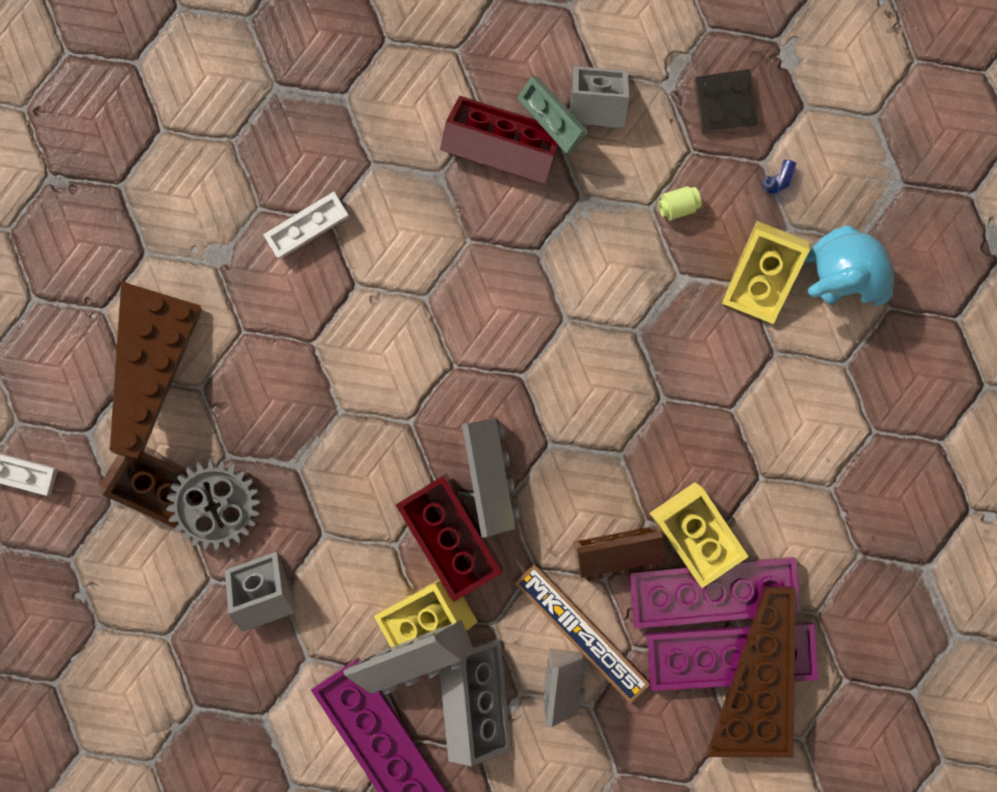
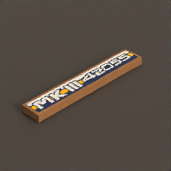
[514,563,650,704]

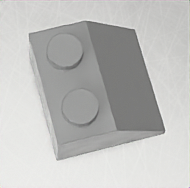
[570,66,629,129]
[225,551,295,632]

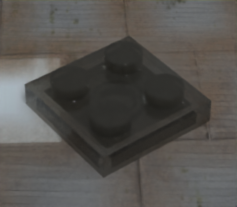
[694,69,758,134]

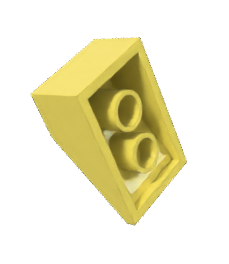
[722,221,810,324]
[649,482,749,588]
[374,579,477,647]

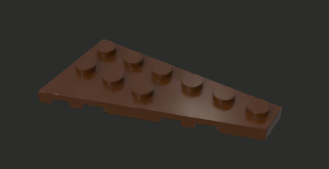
[110,281,202,461]
[706,586,796,758]

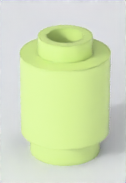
[658,186,702,221]

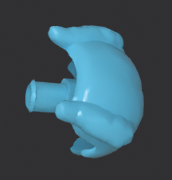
[804,226,895,306]

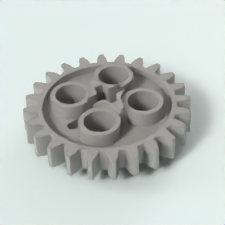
[166,459,260,550]

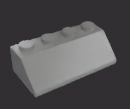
[462,418,520,538]
[343,620,475,694]
[440,639,511,766]

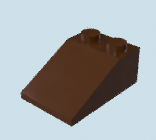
[99,446,207,528]

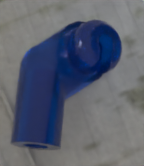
[762,159,797,194]

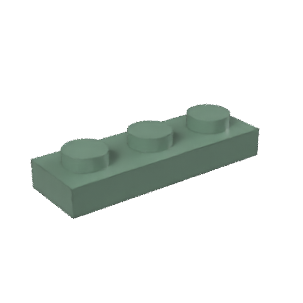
[517,76,588,154]

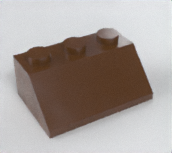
[573,526,664,581]

